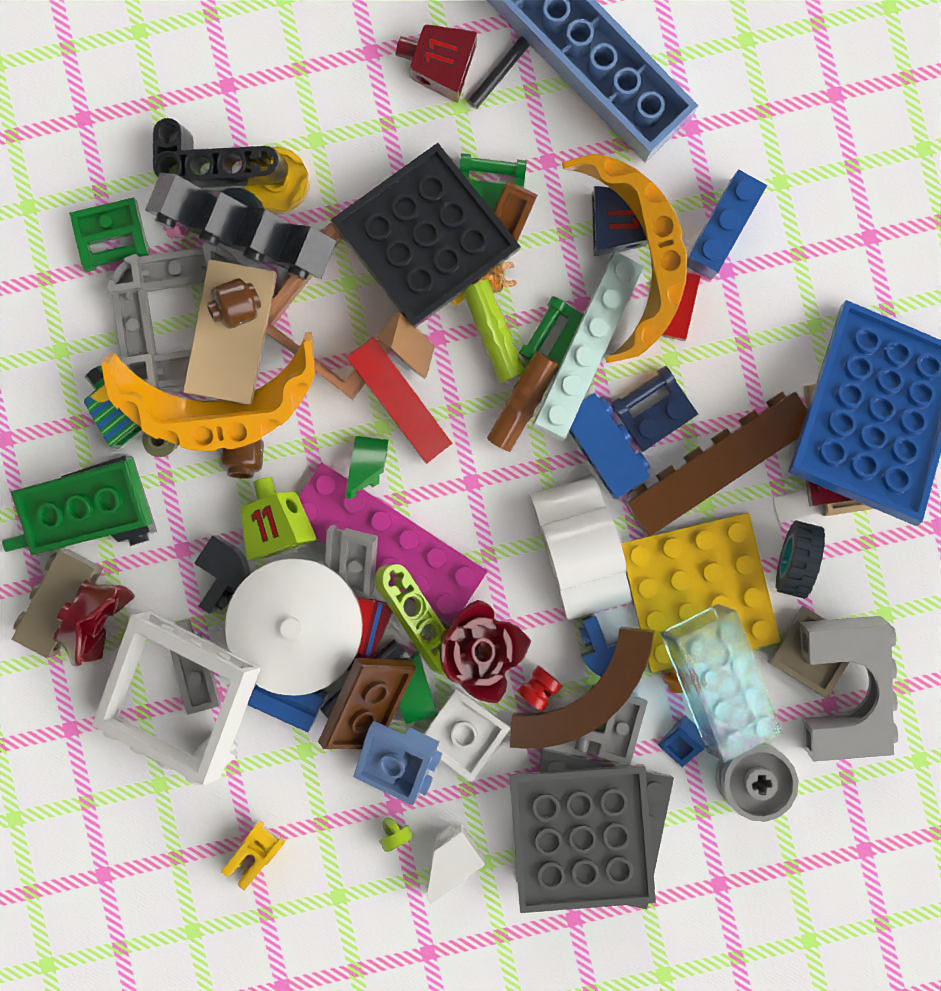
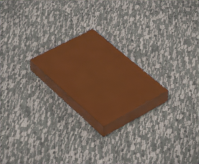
[318,658,417,749]

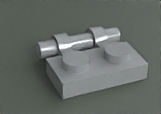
[574,684,648,765]

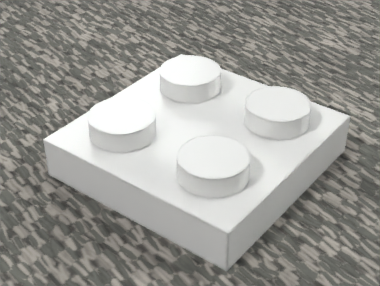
[424,687,511,782]

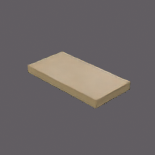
[183,259,277,406]

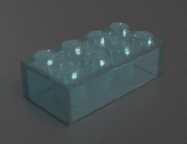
[660,604,783,763]

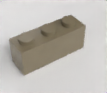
[11,549,104,658]

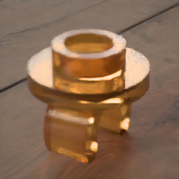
[482,262,517,293]

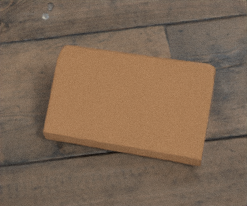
[376,311,435,379]

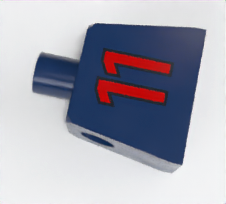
[591,186,648,256]

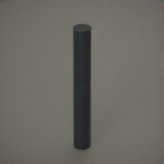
[467,36,530,110]

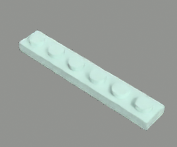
[532,251,644,441]

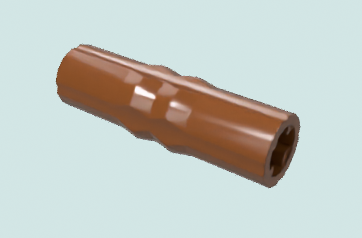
[487,351,560,452]

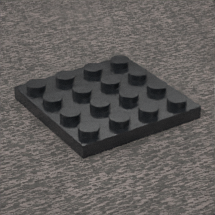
[331,142,521,329]

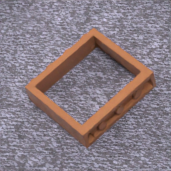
[266,223,402,400]

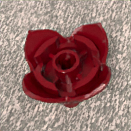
[53,580,135,667]
[440,600,531,703]

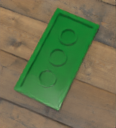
[11,458,153,555]

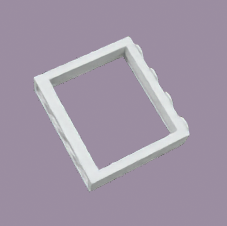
[92,612,261,786]

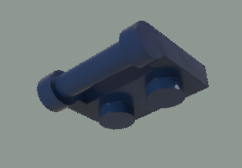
[610,366,699,452]

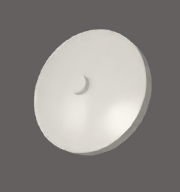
[225,559,363,696]

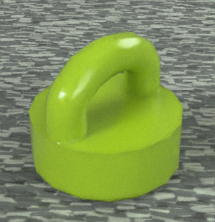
[379,817,414,852]

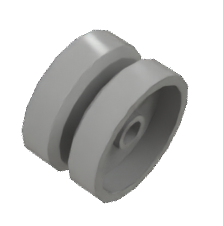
[715,739,799,822]

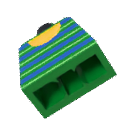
[84,365,142,449]

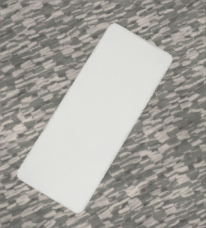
[773,489,823,523]

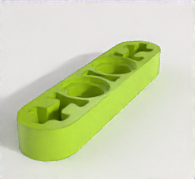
[375,564,446,675]

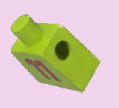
[240,477,317,560]

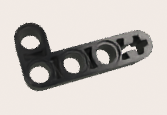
[153,118,289,188]

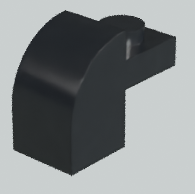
[194,535,250,614]

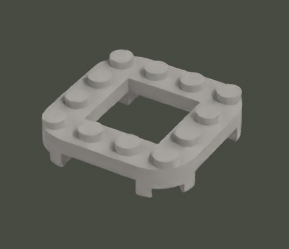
[107,244,240,389]

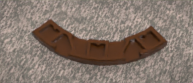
[509,626,655,749]

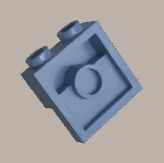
[353,721,443,805]

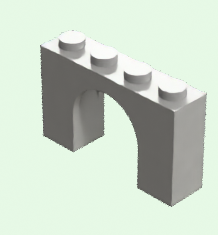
[800,616,898,762]

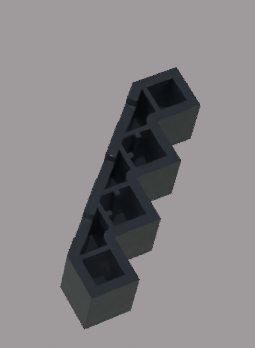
[145,173,337,281]

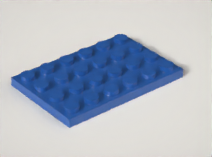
[788,300,941,526]

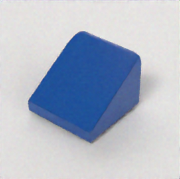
[658,716,708,767]

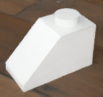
[426,824,485,905]

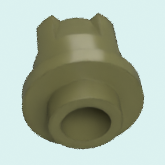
[142,432,178,457]

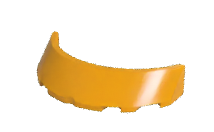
[562,153,687,364]
[101,332,315,451]

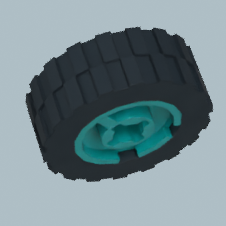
[776,520,825,599]

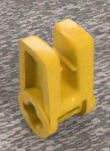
[221,820,286,891]

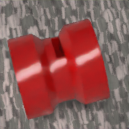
[517,665,563,712]

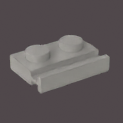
[325,525,378,600]

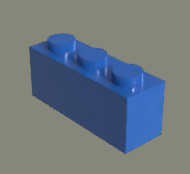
[687,169,768,280]
[568,393,651,499]

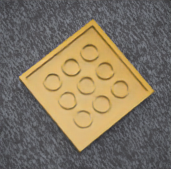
[621,513,781,673]

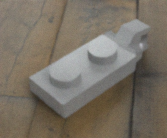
[170,618,222,715]

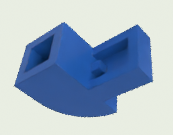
[578,614,617,677]

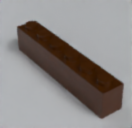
[624,391,808,537]

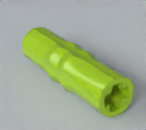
[463,279,525,382]

